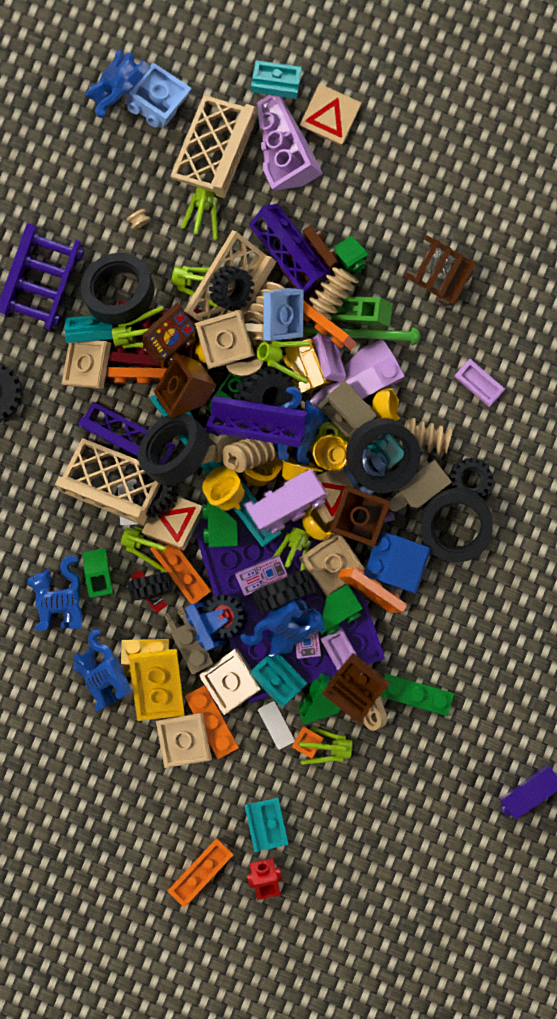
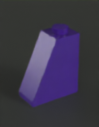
[499,765,557,820]

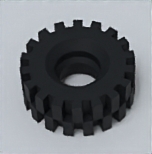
[0,363,23,423]
[234,365,295,407]
[252,569,316,615]

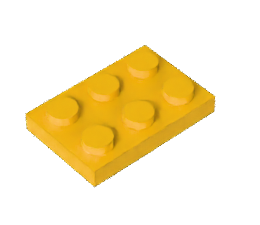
[129,649,185,721]

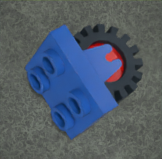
[185,594,248,651]

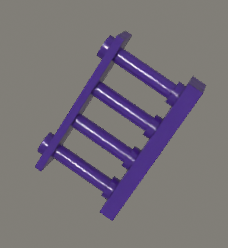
[0,223,84,333]

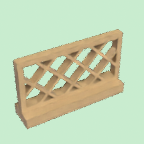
[170,95,257,198]
[184,230,277,322]
[55,438,160,525]

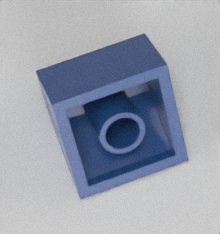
[365,532,431,594]

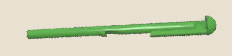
[303,325,420,346]

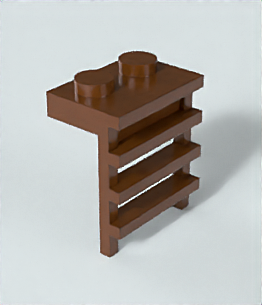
[274,225,339,297]
[404,235,476,306]
[321,653,390,725]

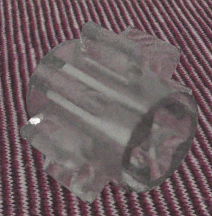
[427,249,455,278]

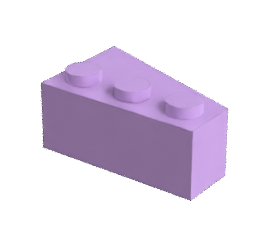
[245,469,329,534]

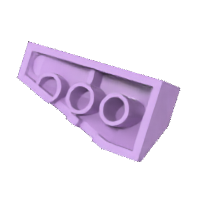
[257,95,323,191]
[310,339,405,418]

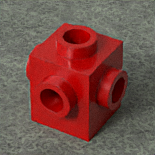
[247,858,283,901]

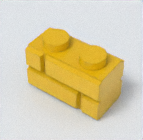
[284,339,332,393]

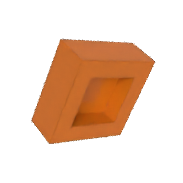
[291,726,324,759]

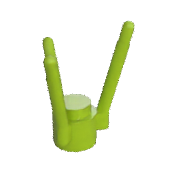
[181,187,218,240]
[171,266,217,308]
[112,306,164,349]
[257,340,310,383]
[121,526,167,572]
[273,527,311,571]
[299,726,352,765]

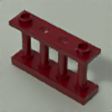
[108,302,205,368]

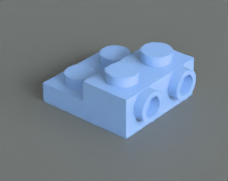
[125,63,192,129]
[263,288,304,341]

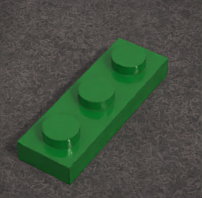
[380,674,454,716]

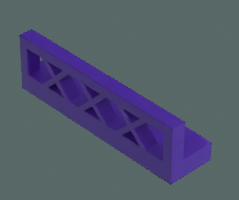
[249,203,332,295]
[206,396,307,447]
[78,402,176,465]

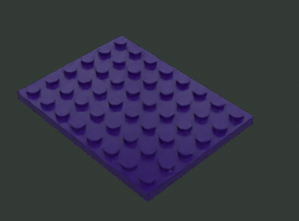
[194,499,385,703]

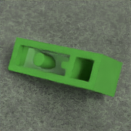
[316,297,393,327]

